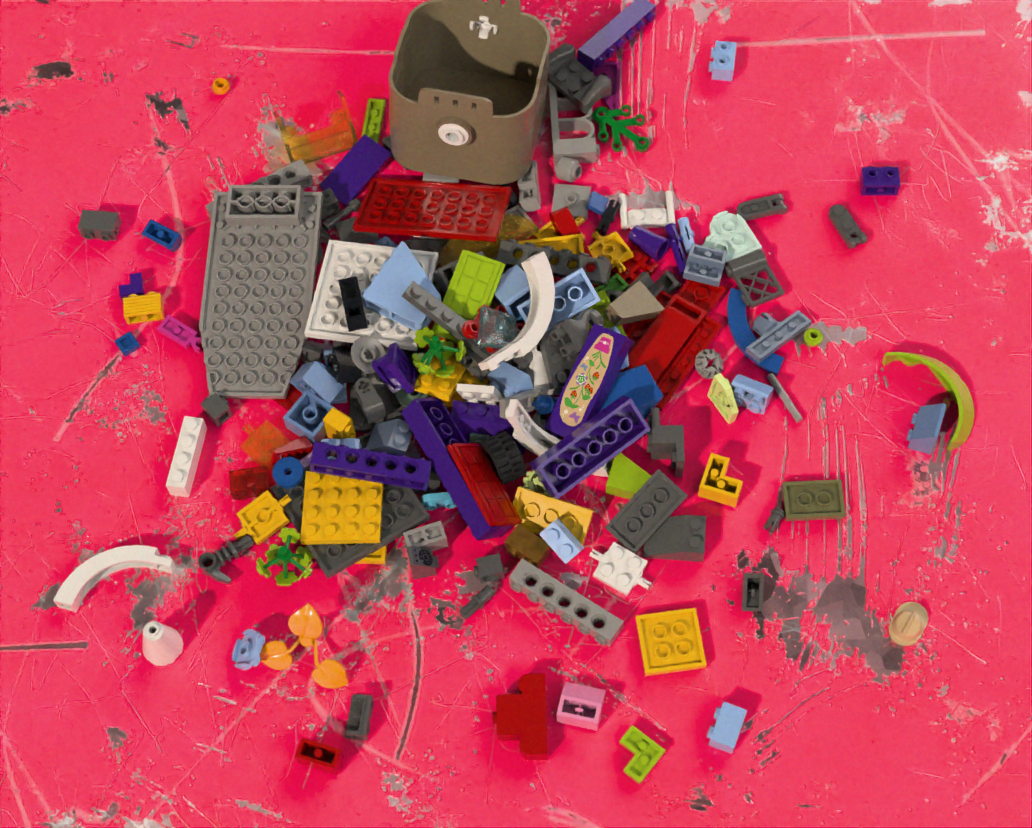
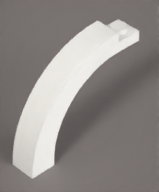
[53,545,176,612]

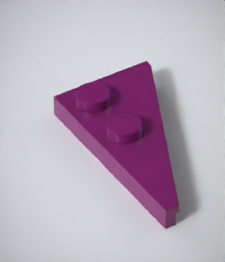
[590,61,621,119]

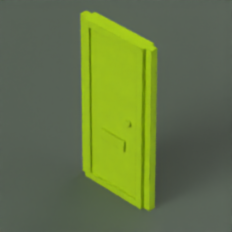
[432,250,505,345]

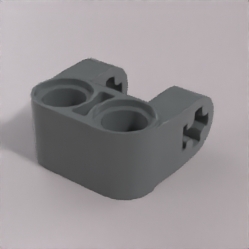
[355,378,386,424]

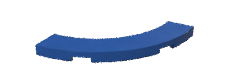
[727,288,784,376]

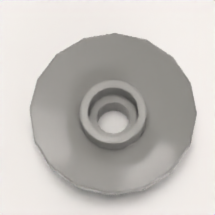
[351,336,386,373]

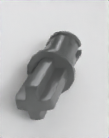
[459,585,495,619]

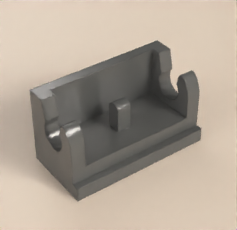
[345,694,374,741]

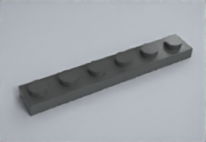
[402,281,501,359]

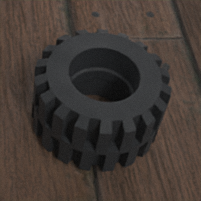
[483,431,526,485]

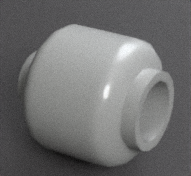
[554,157,582,182]

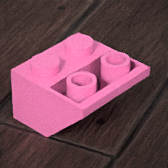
[557,682,606,731]

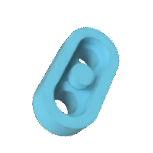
[421,492,456,511]

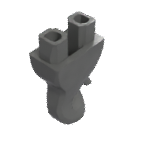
[550,309,604,357]

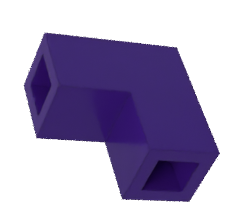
[119,272,145,301]

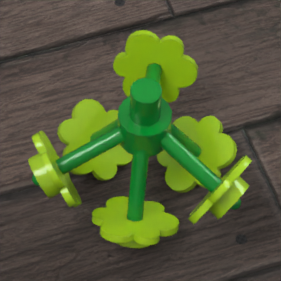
[412,326,466,378]
[256,527,313,586]

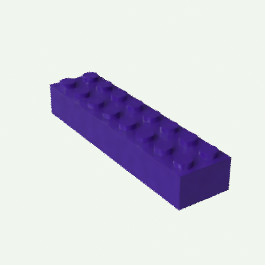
[401,397,514,541]

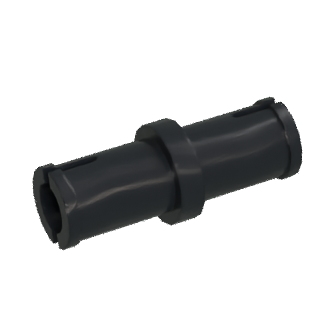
[595,199,621,236]

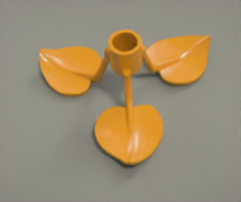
[260,603,349,689]

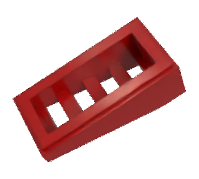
[271,436,313,465]

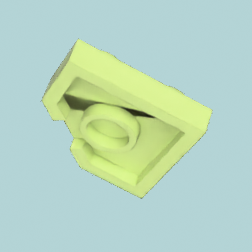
[707,373,739,424]

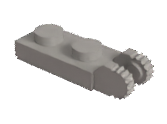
[500,388,542,419]

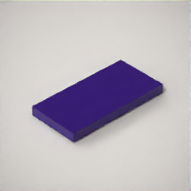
[319,134,392,207]

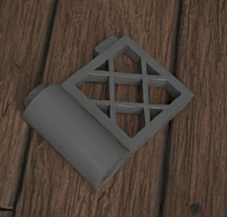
[724,249,785,308]

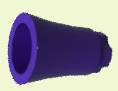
[628,225,670,262]

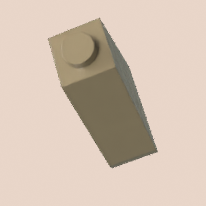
[603,280,665,326]

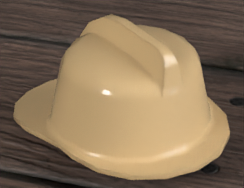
[889,602,928,646]

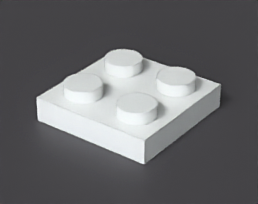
[456,383,504,405]

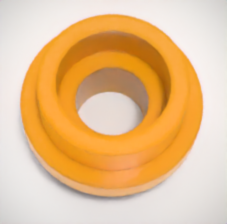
[212,78,230,95]

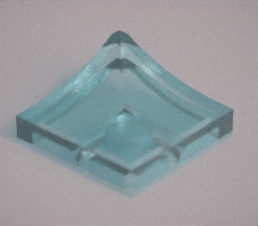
[476,306,517,349]

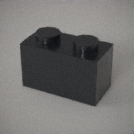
[328,347,362,383]

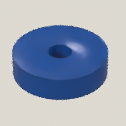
[272,457,305,489]

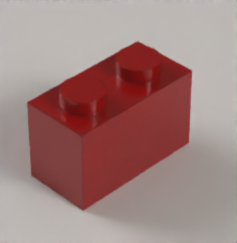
[295,737,344,775]

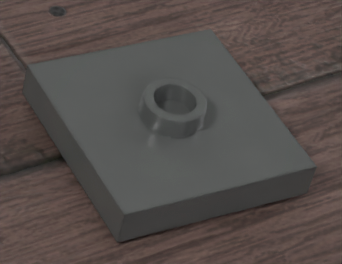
[335,216,379,244]

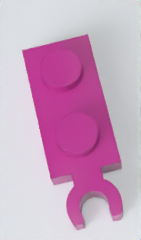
[157,315,202,353]

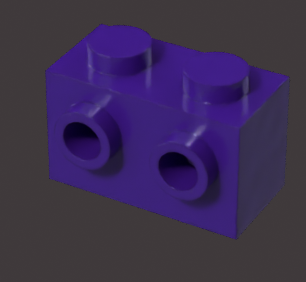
[859,166,900,196]

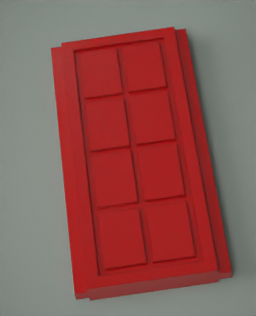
[447,443,522,526]

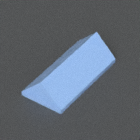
[516,267,600,331]

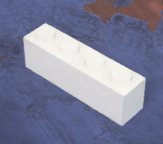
[166,416,207,497]

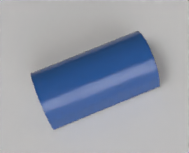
[141,219,182,252]

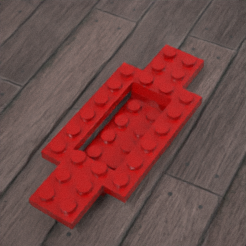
[619,280,726,412]

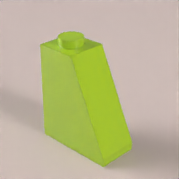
[606,452,651,499]

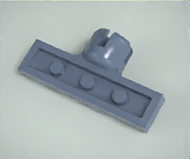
[745,310,812,363]

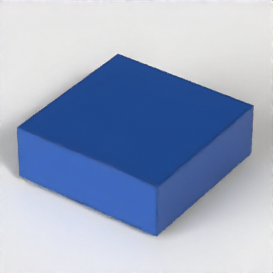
[586,191,609,215]
[114,331,141,357]

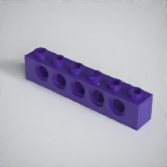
[310,442,432,491]

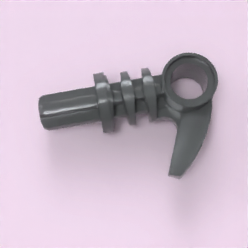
[198,535,254,584]

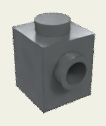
[201,393,233,427]

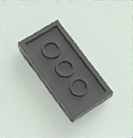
[605,469,688,554]

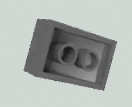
[643,515,706,562]

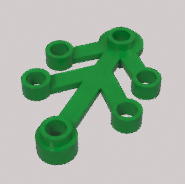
[593,105,650,153]

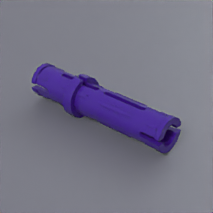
[665,223,687,276]

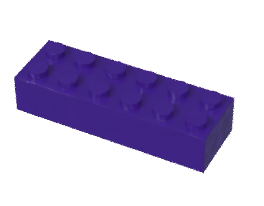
[530,395,651,499]

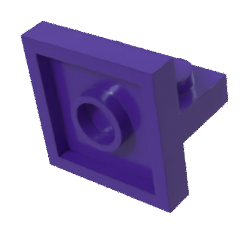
[371,342,417,394]

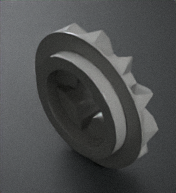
[695,349,724,379]

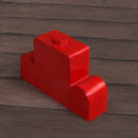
[492,673,548,760]

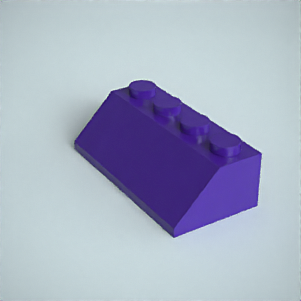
[451,400,530,454]

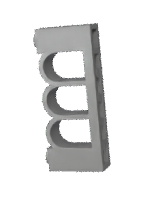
[548,72,600,165]

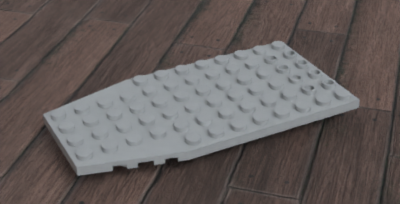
[199,185,323,399]

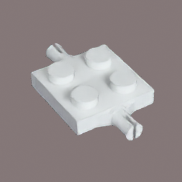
[589,542,652,596]

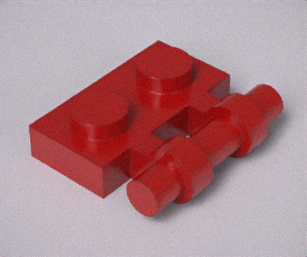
[611,247,659,286]

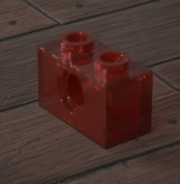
[229,466,272,501]

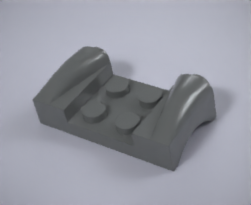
[547,43,612,114]

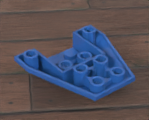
[601,365,664,419]

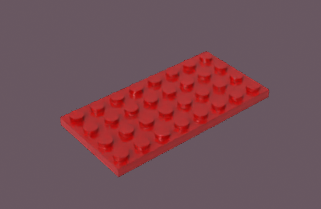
[353,177,512,242]

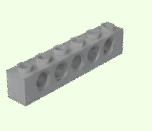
[205,159,314,219]
[509,559,624,647]

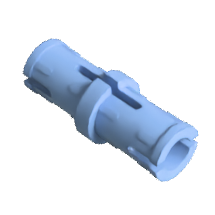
[678,217,695,254]

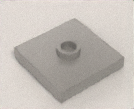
[551,184,591,220]

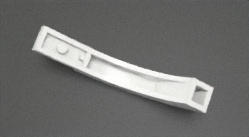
[478,251,555,371]
[505,399,614,477]

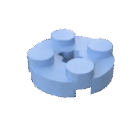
[232,629,265,670]

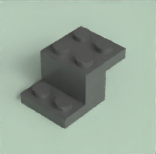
[646,408,685,477]

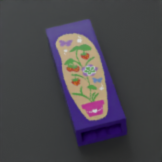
[544,323,633,439]

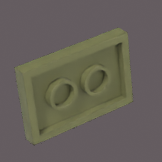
[782,479,846,521]

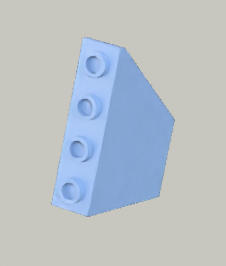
[362,241,441,331]

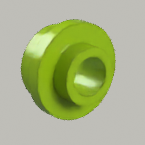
[804,328,823,347]

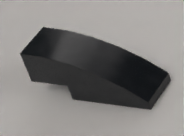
[338,276,368,332]

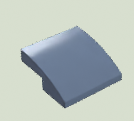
[683,243,728,287]

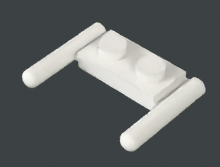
[618,190,676,230]

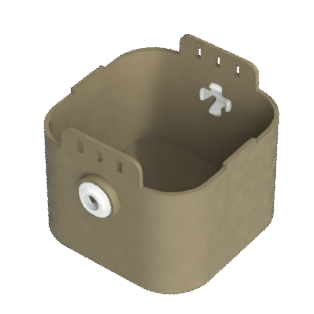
[389,0,551,185]

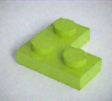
[619,725,666,784]

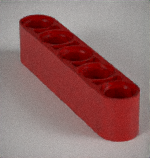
[549,206,599,289]

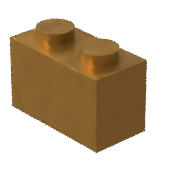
[505,524,551,568]

